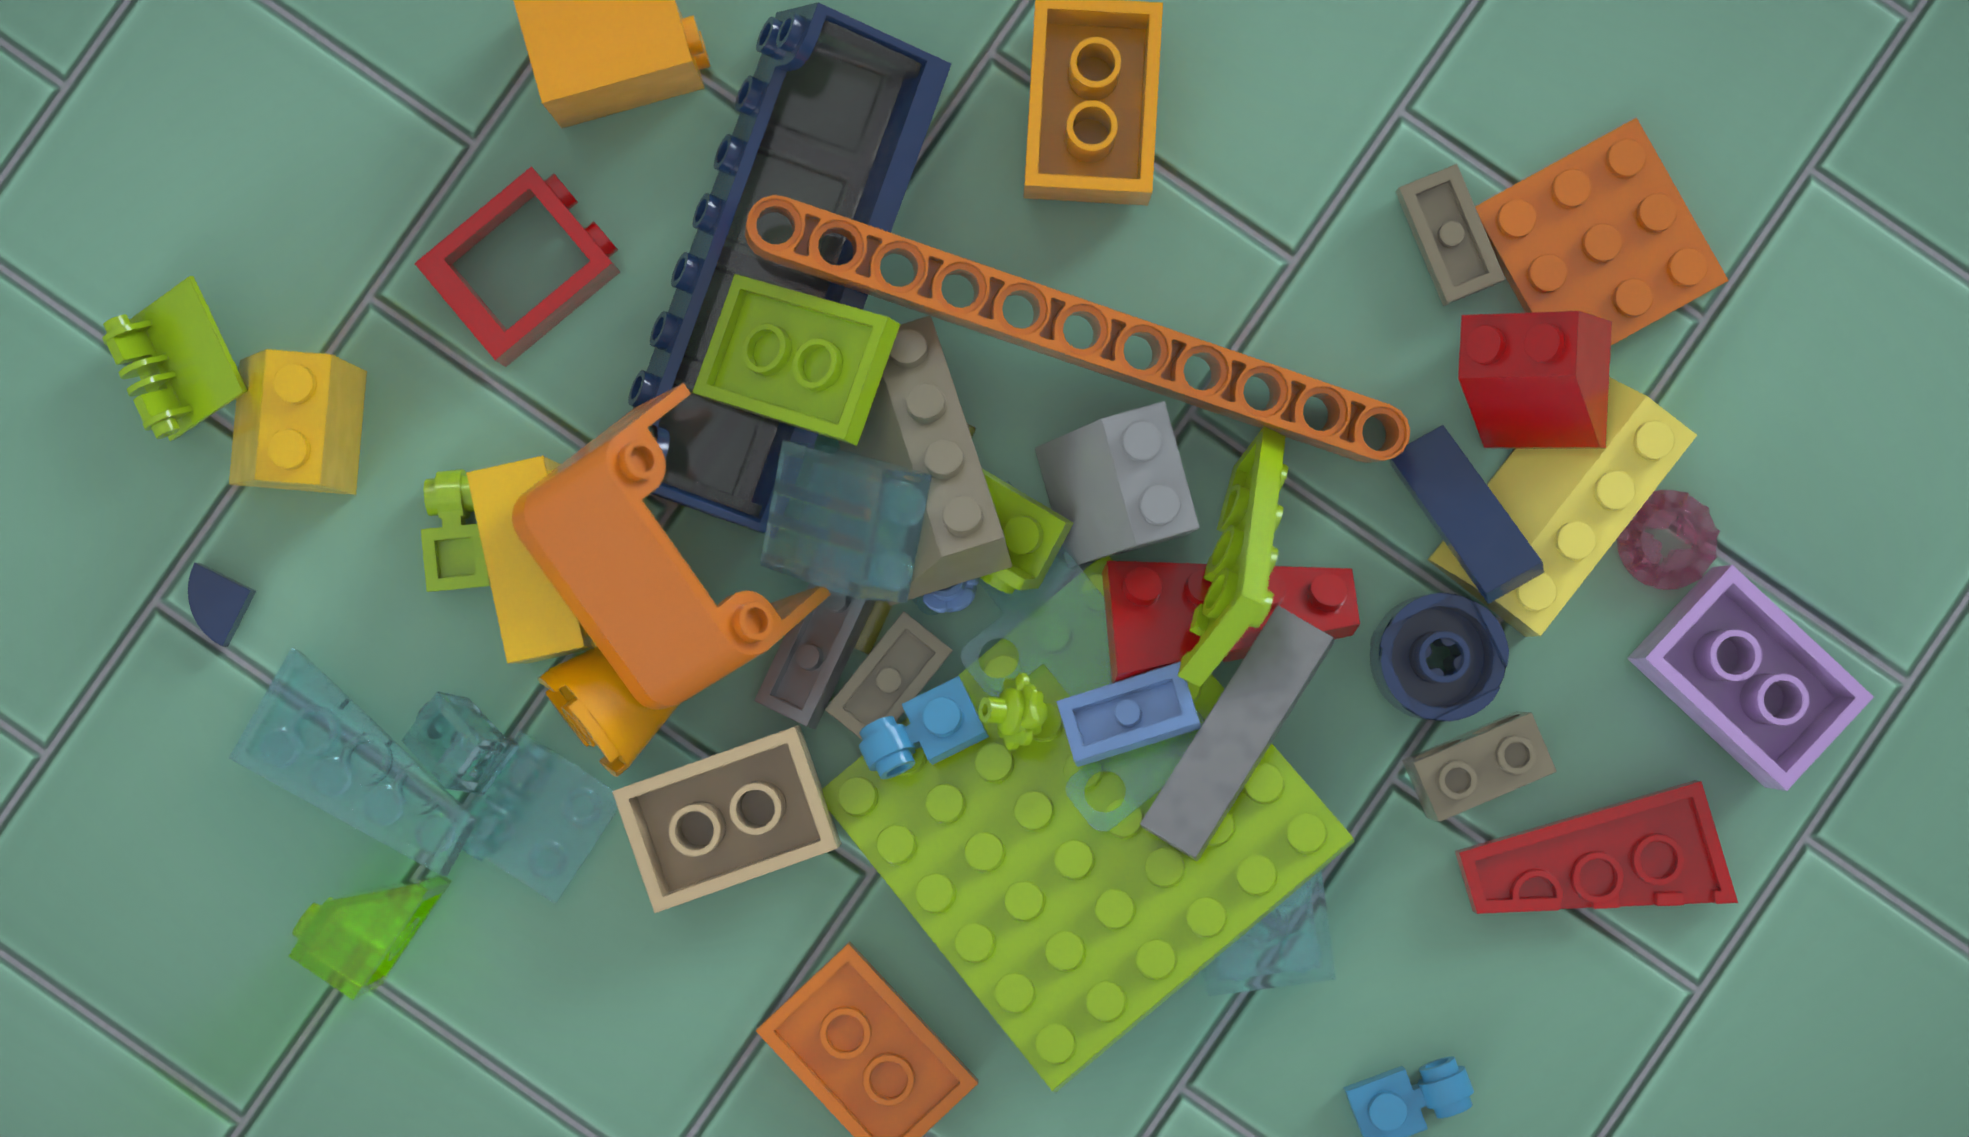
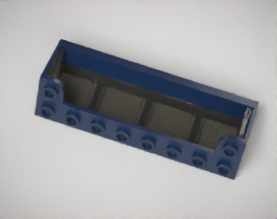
[628,2,952,539]

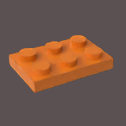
[756,941,978,1137]

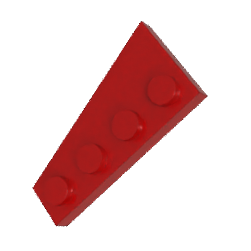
[1102,561,1360,683]
[1455,780,1738,914]

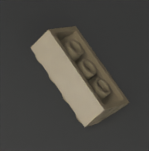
[838,315,1012,606]

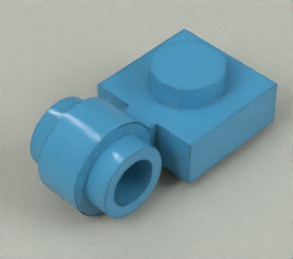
[859,676,989,779]
[1344,1056,1474,1137]

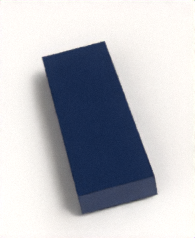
[1390,425,1544,604]

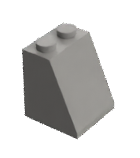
[1035,401,1200,568]

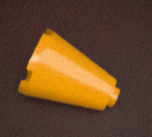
[537,647,680,777]

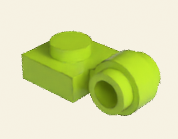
[421,469,491,592]

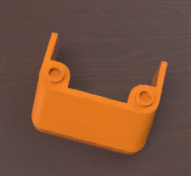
[512,383,831,710]

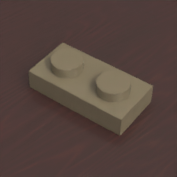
[1395,164,1505,306]
[825,611,953,739]

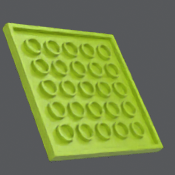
[822,556,1355,1093]

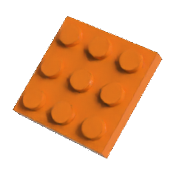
[1475,117,1729,346]

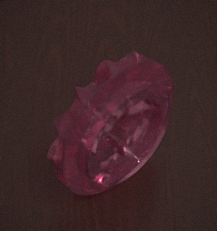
[1617,489,1720,590]

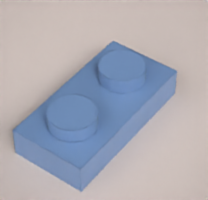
[1056,662,1201,767]

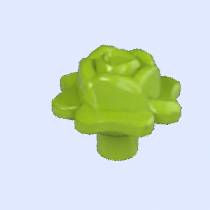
[979,673,1048,750]

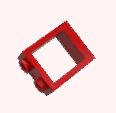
[414,166,620,367]

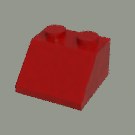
[1458,311,1612,449]

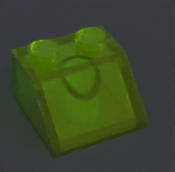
[288,874,452,1000]

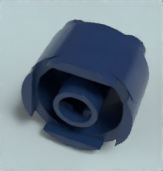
[1370,593,1509,721]

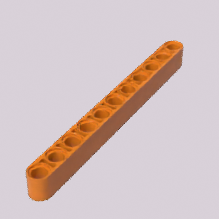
[745,195,1410,463]

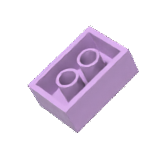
[1627,564,1874,791]

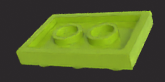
[692,274,900,446]

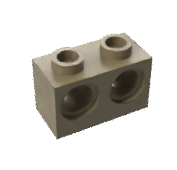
[1402,711,1557,822]

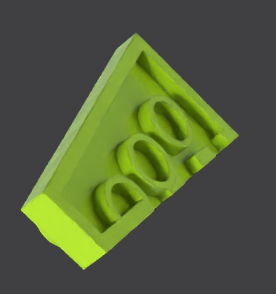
[1177,426,1288,687]

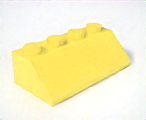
[1427,377,1697,637]

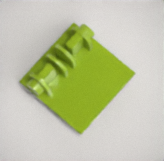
[102,276,247,441]

